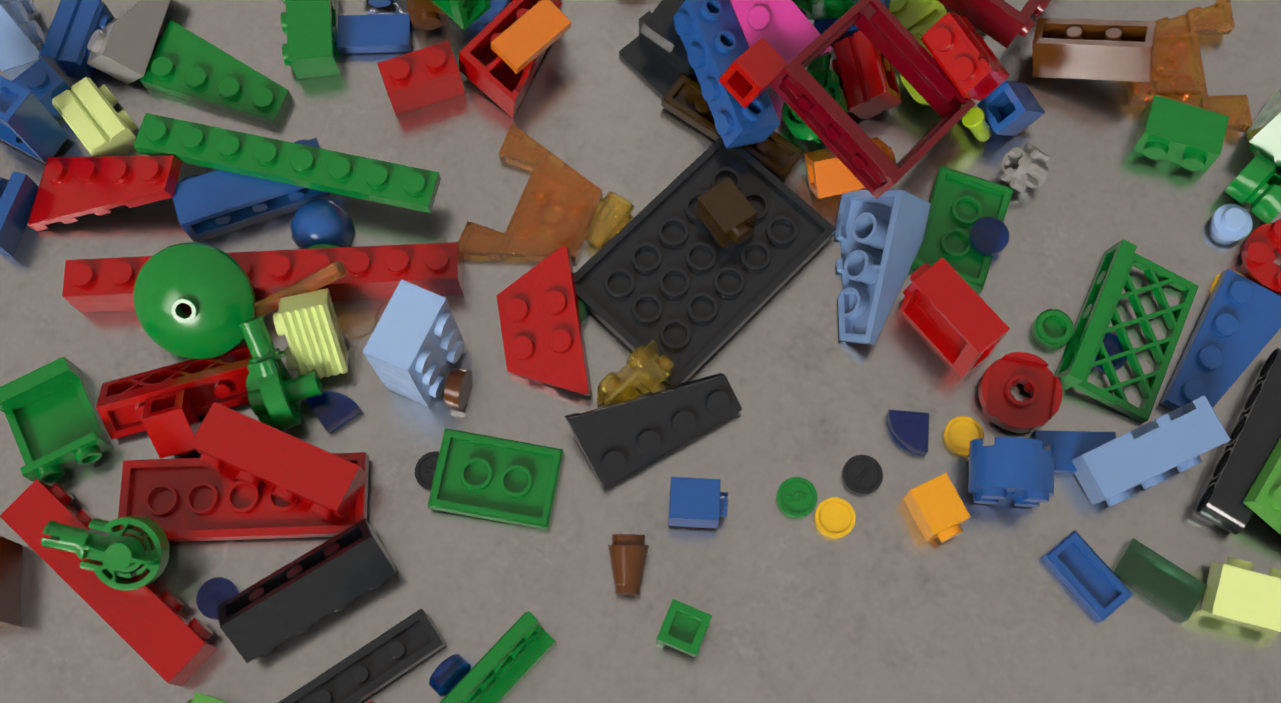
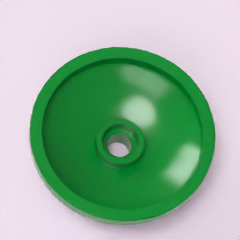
[133,242,256,359]

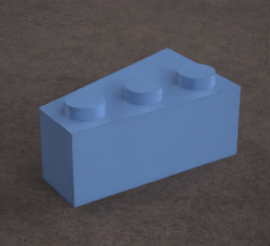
[1071,395,1231,507]

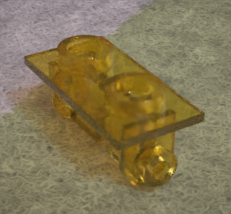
[597,340,674,407]

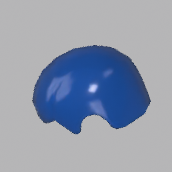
[291,199,354,249]

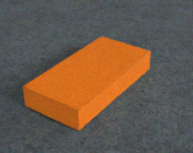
[491,0,572,74]

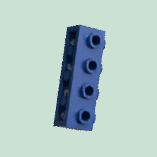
[673,0,781,149]

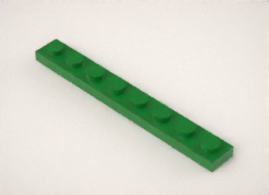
[133,113,441,213]

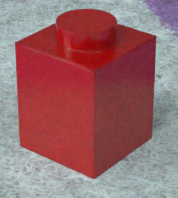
[718,37,788,108]
[141,388,201,459]

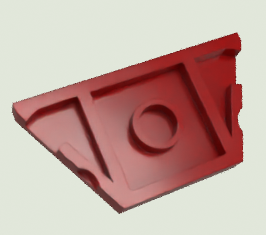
[496,246,592,396]

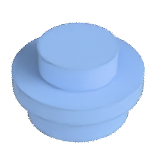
[1211,204,1253,241]

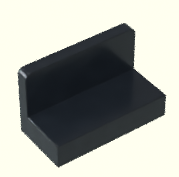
[619,11,697,99]

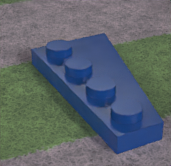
[1160,269,1281,411]

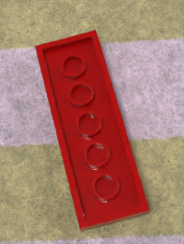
[118,452,369,542]

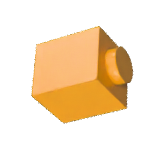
[903,473,971,543]

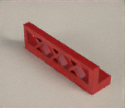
[96,344,252,440]

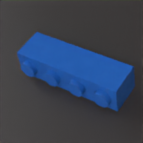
[172,138,334,240]

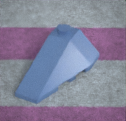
[835,190,931,345]

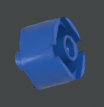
[968,437,1055,507]

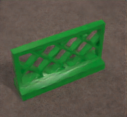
[1054,239,1199,423]
[439,610,557,703]

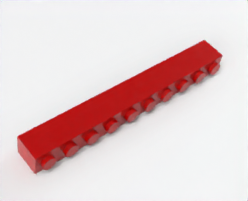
[62,242,464,313]

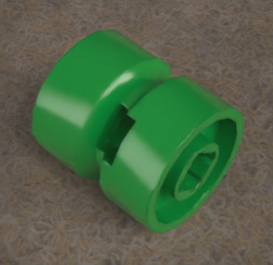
[1224,152,1281,224]

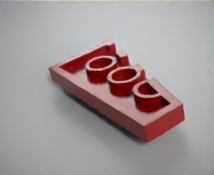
[27,155,183,231]

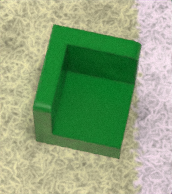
[656,599,713,657]

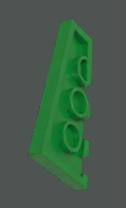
[140,20,292,128]

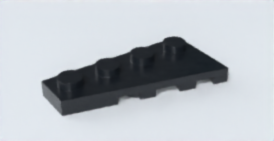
[564,373,742,488]

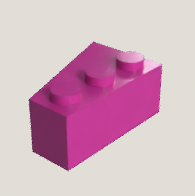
[729,0,833,63]

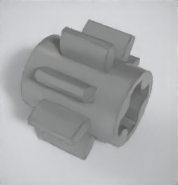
[1001,142,1049,193]

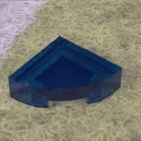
[305,391,362,433]
[887,410,929,455]

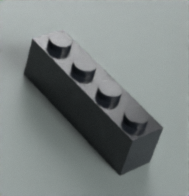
[217,518,396,663]

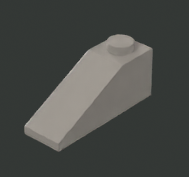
[87,0,170,85]

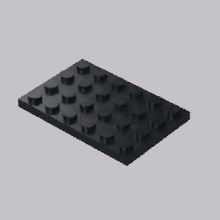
[574,136,836,387]

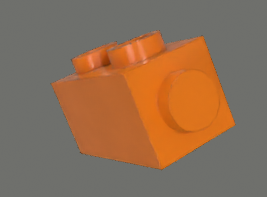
[804,137,896,199]

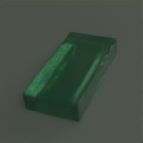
[1112,538,1208,622]

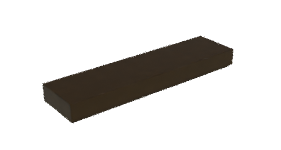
[661,73,806,183]

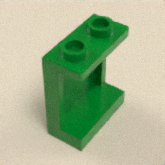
[0,356,113,484]

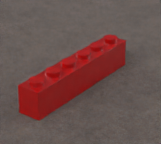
[0,479,218,687]

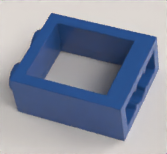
[0,75,69,164]

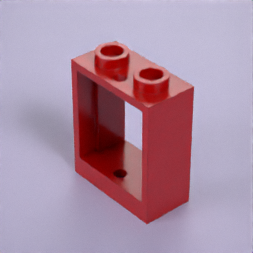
[899,258,1010,378]

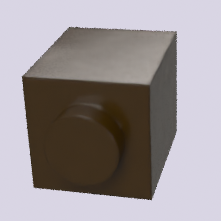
[696,177,757,249]

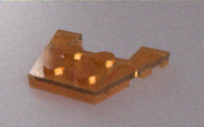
[1127,0,1252,132]
[458,125,603,262]

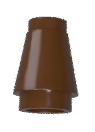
[608,534,649,594]

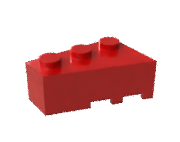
[459,0,563,118]

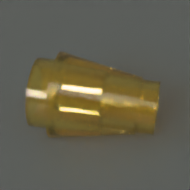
[584,191,635,250]

